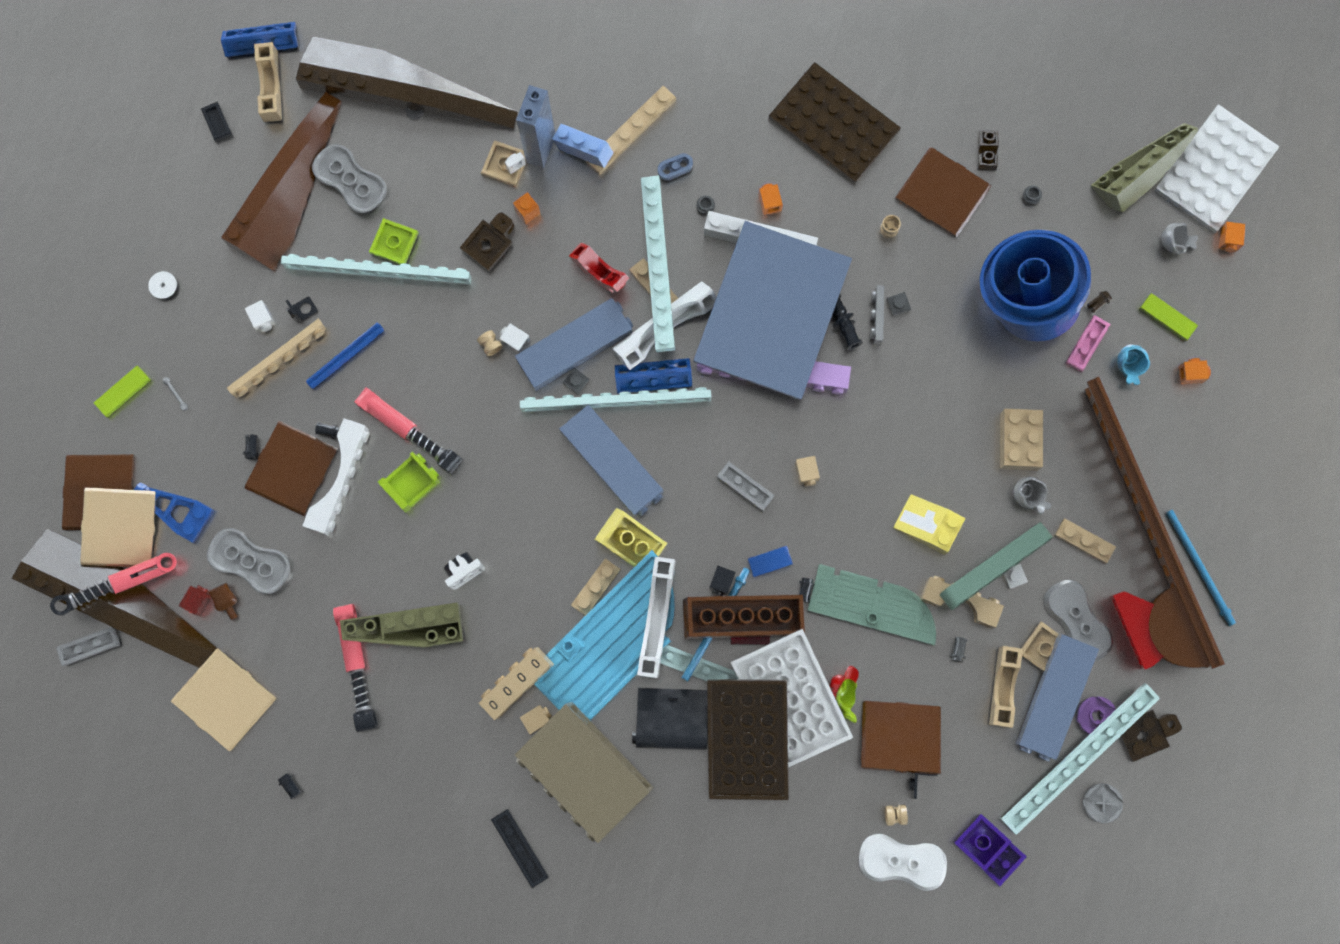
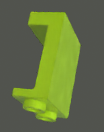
[378,452,440,513]

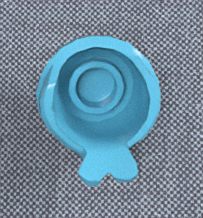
[1117,345,1150,385]

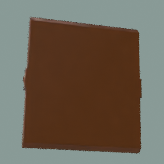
[895,147,992,237]
[244,421,339,516]
[62,454,134,530]
[861,701,941,774]

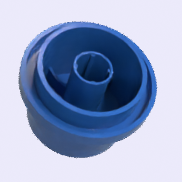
[980,230,1091,342]

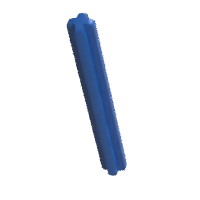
[306,322,384,389]

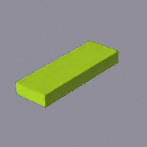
[1139,293,1198,341]
[94,365,151,418]

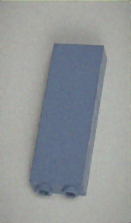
[516,85,555,168]
[515,298,633,391]
[559,404,663,518]
[1015,634,1099,761]

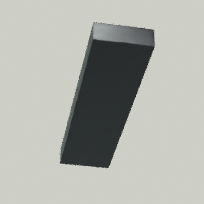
[491,809,549,888]

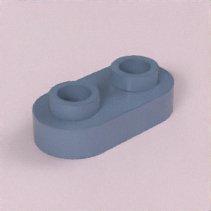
[657,153,693,181]

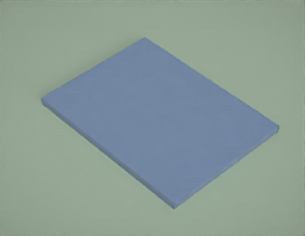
[693,221,852,400]

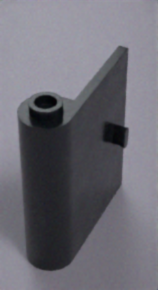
[632,688,708,750]

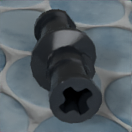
[832,294,863,350]

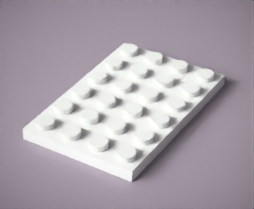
[1154,104,1279,233]
[731,629,853,767]

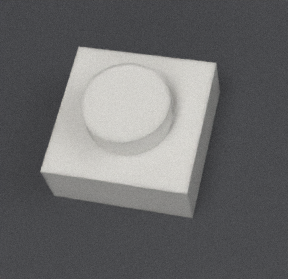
[505,152,526,174]
[1003,564,1028,589]

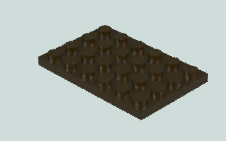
[768,62,901,184]
[707,679,789,800]

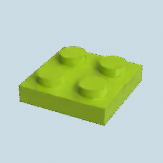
[369,218,419,265]

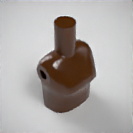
[208,582,238,620]

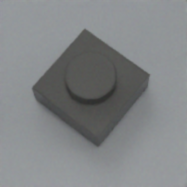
[886,292,911,317]
[563,368,590,395]

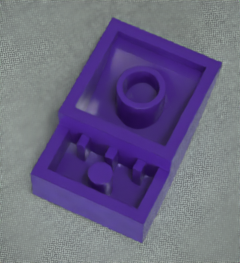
[954,814,1027,888]

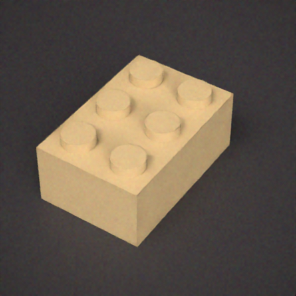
[1000,409,1043,471]

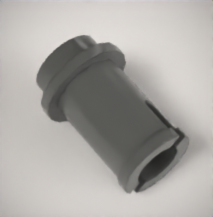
[950,637,968,663]

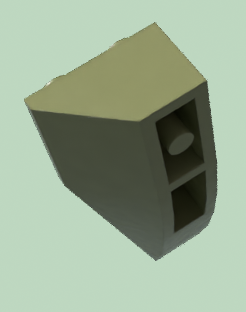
[1091,123,1199,213]
[340,602,463,647]

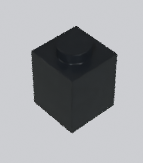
[709,565,736,596]

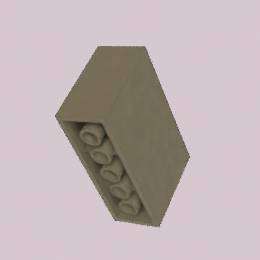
[515,702,654,843]

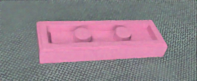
[1065,315,1111,373]

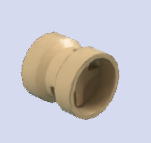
[880,215,901,238]
[477,330,503,357]
[885,805,908,826]

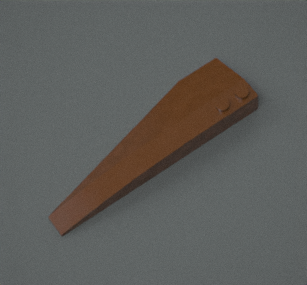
[221,92,342,271]

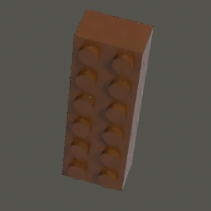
[683,595,805,639]

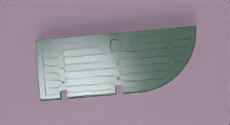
[807,564,936,646]

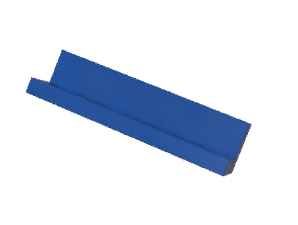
[221,22,298,57]
[614,358,693,394]

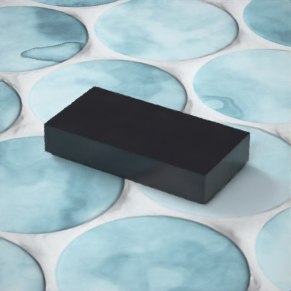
[201,101,233,142]

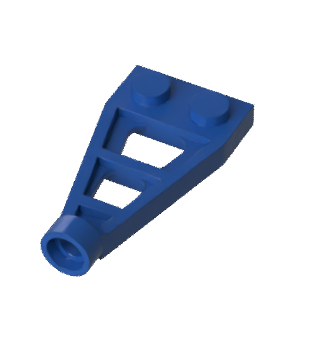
[134,482,214,543]

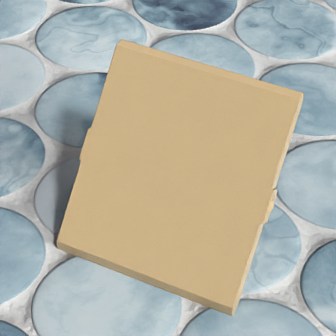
[80,488,156,567]
[171,648,277,751]

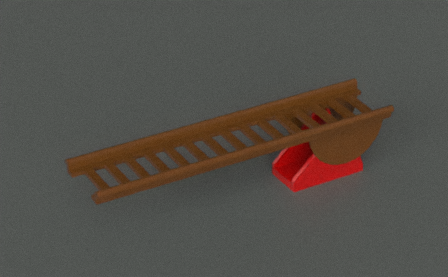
[1084,377,1225,670]

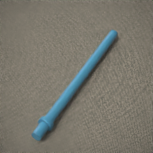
[1166,509,1236,626]
[681,568,750,682]

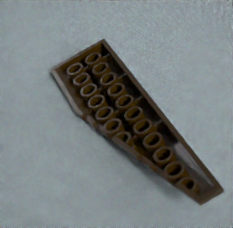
[296,37,518,130]
[11,529,217,668]

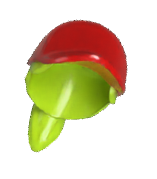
[829,666,859,723]

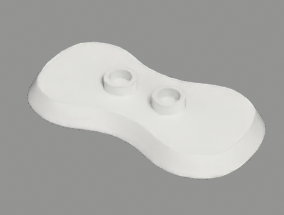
[859,834,947,891]

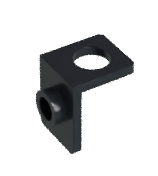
[286,296,318,323]
[908,773,938,799]

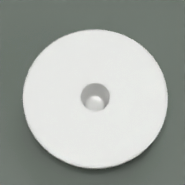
[148,271,177,299]

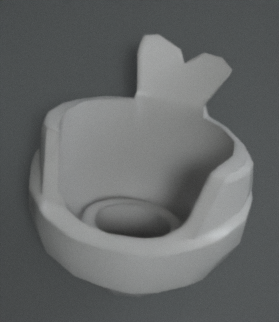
[1161,223,1198,254]
[1014,476,1052,514]

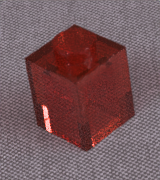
[179,585,211,617]

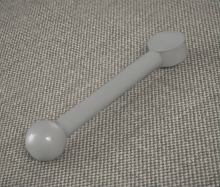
[163,377,188,411]

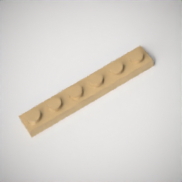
[586,86,676,175]
[227,318,326,398]

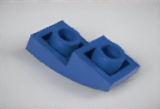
[748,546,793,577]

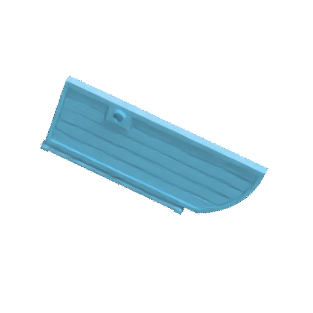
[534,550,675,720]

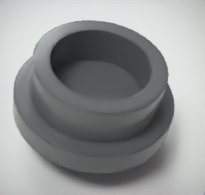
[1023,186,1042,204]
[696,195,715,214]

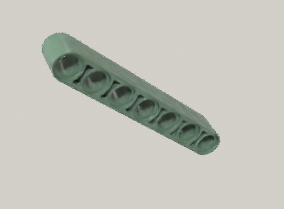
[940,522,1053,610]

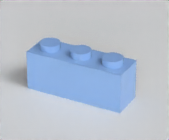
[552,124,613,168]

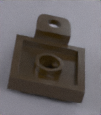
[460,212,515,272]
[1121,710,1182,762]

